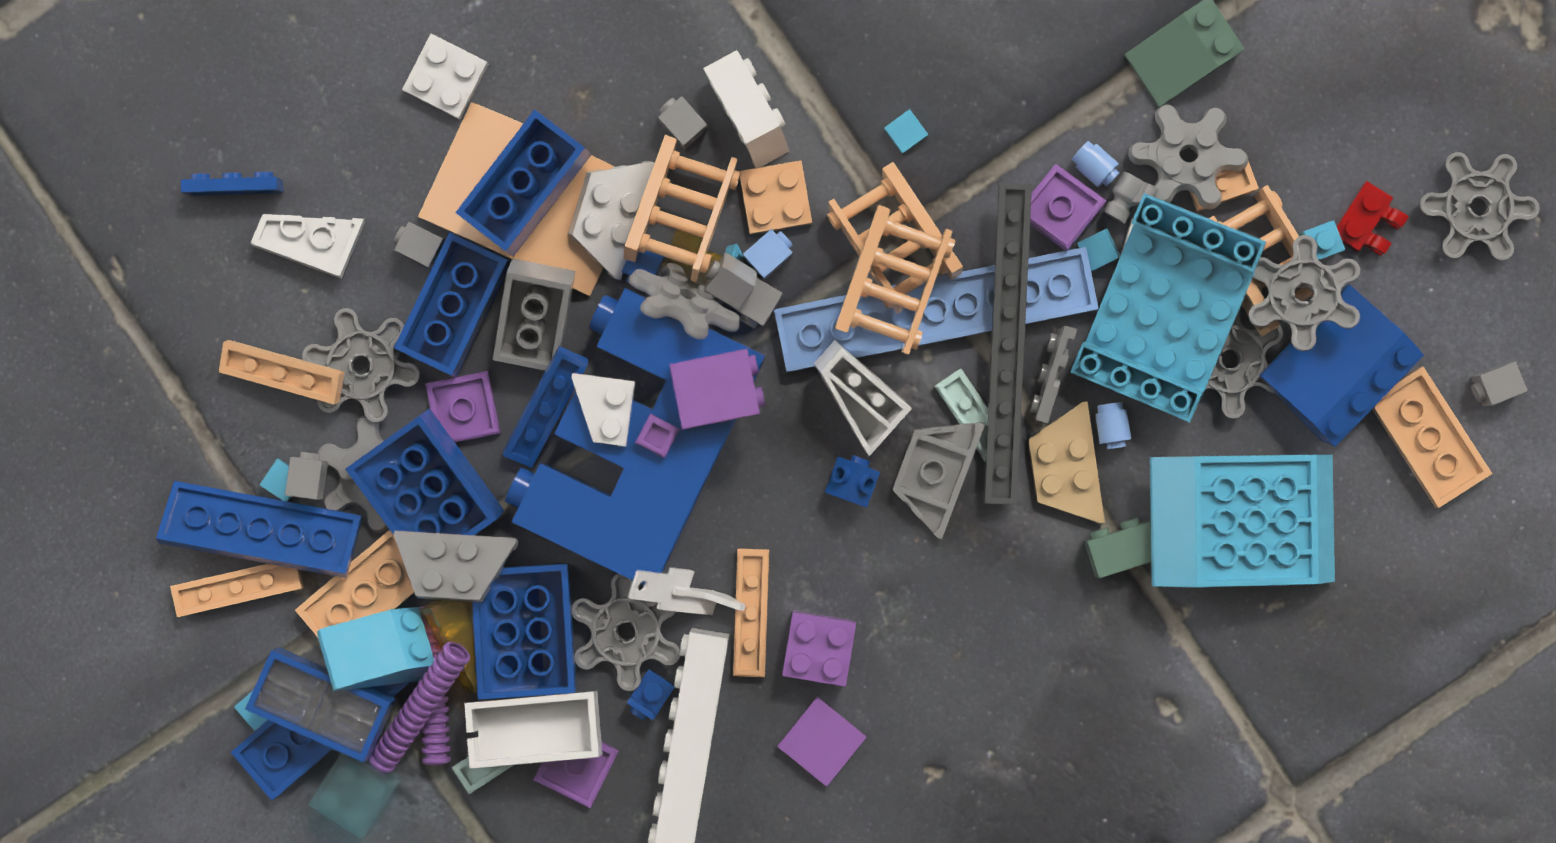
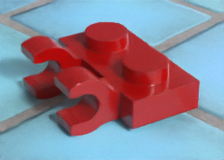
[1336,181,1409,256]

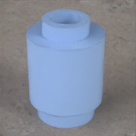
[1072,141,1119,187]
[1095,402,1131,449]

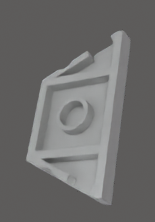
[892,422,985,539]
[394,531,518,602]

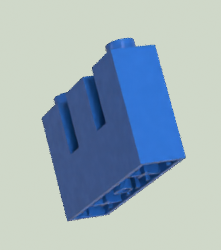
[505,288,765,586]

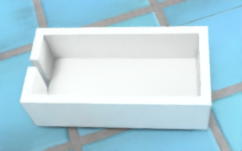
[465,691,603,768]

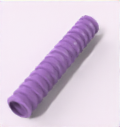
[419,605,451,765]
[369,642,470,773]

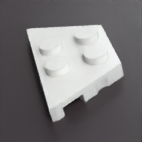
[568,161,655,280]

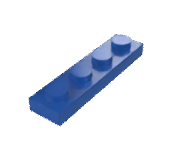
[503,346,588,468]

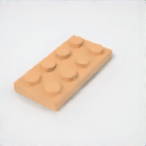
[1372,366,1492,508]
[295,530,414,637]

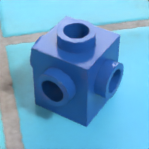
[825,455,880,508]

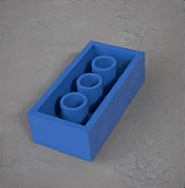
[455,109,592,257]
[394,232,511,377]

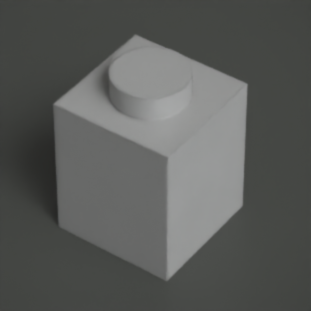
[658,96,708,150]
[394,221,445,269]
[705,252,757,310]
[736,277,783,329]
[1471,361,1528,406]
[285,451,328,500]

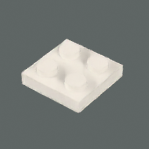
[402,34,489,120]

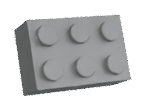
[493,258,576,371]

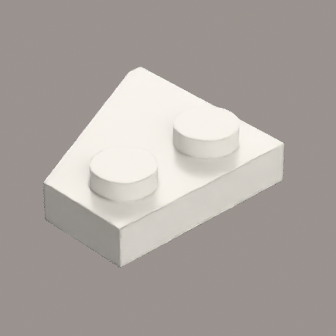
[572,373,635,446]

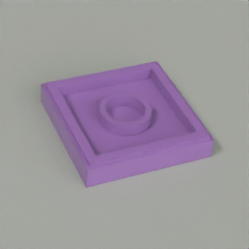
[1030,164,1106,252]
[425,371,501,443]
[777,696,867,787]
[533,741,619,808]

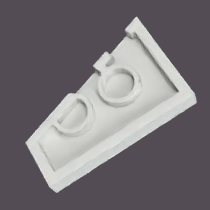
[251,214,365,279]

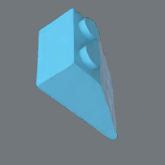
[317,607,434,691]

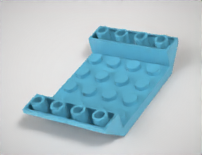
[1070,193,1266,422]
[1150,455,1335,587]

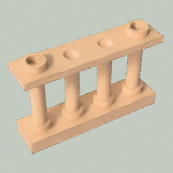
[623,135,741,283]
[827,162,963,314]
[1208,185,1314,337]
[835,205,955,354]

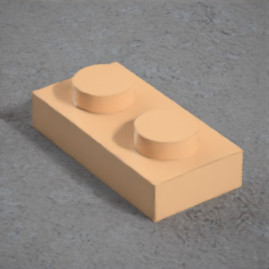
[1189,161,1259,212]

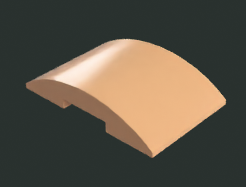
[418,102,614,296]

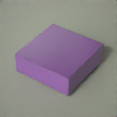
[635,414,680,458]

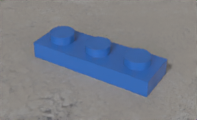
[181,172,283,196]

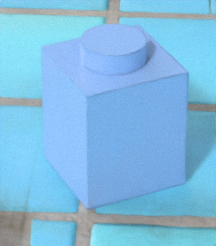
[743,229,793,280]

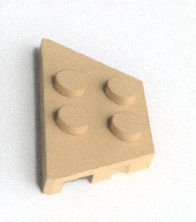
[1027,401,1105,523]

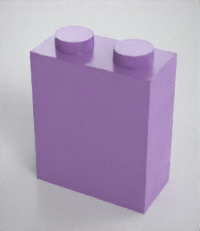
[670,349,765,429]

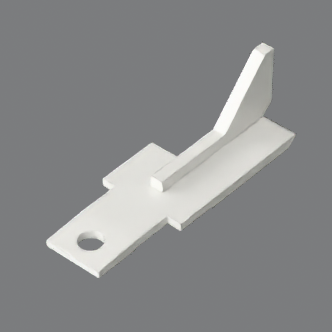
[628,567,746,615]

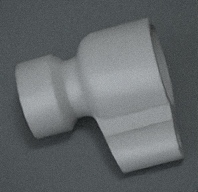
[1103,171,1159,224]

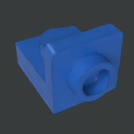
[627,668,674,721]

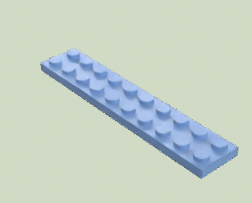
[774,247,1099,372]

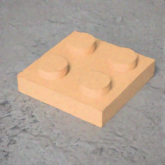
[739,161,812,235]

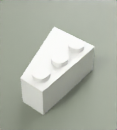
[703,50,790,168]
[814,340,912,456]

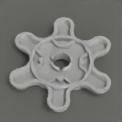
[1128,105,1248,210]
[1420,152,1540,260]
[1249,235,1360,351]
[628,263,740,339]
[302,308,420,422]
[1206,309,1283,419]
[318,415,388,533]
[571,574,680,691]

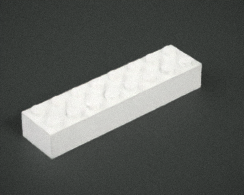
[648,628,729,843]

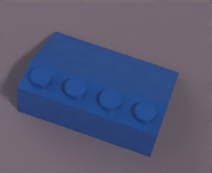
[1259,284,1424,447]
[345,408,505,536]
[472,563,577,700]

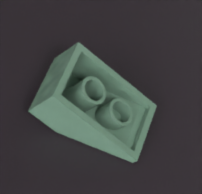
[1124,0,1245,107]

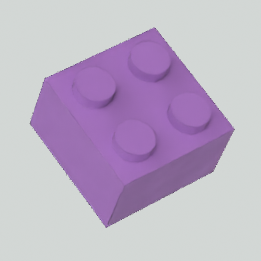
[782,610,856,686]

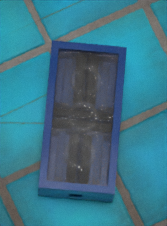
[245,647,396,762]

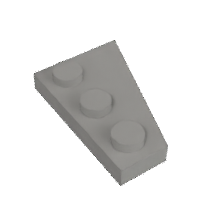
[1029,326,1077,424]

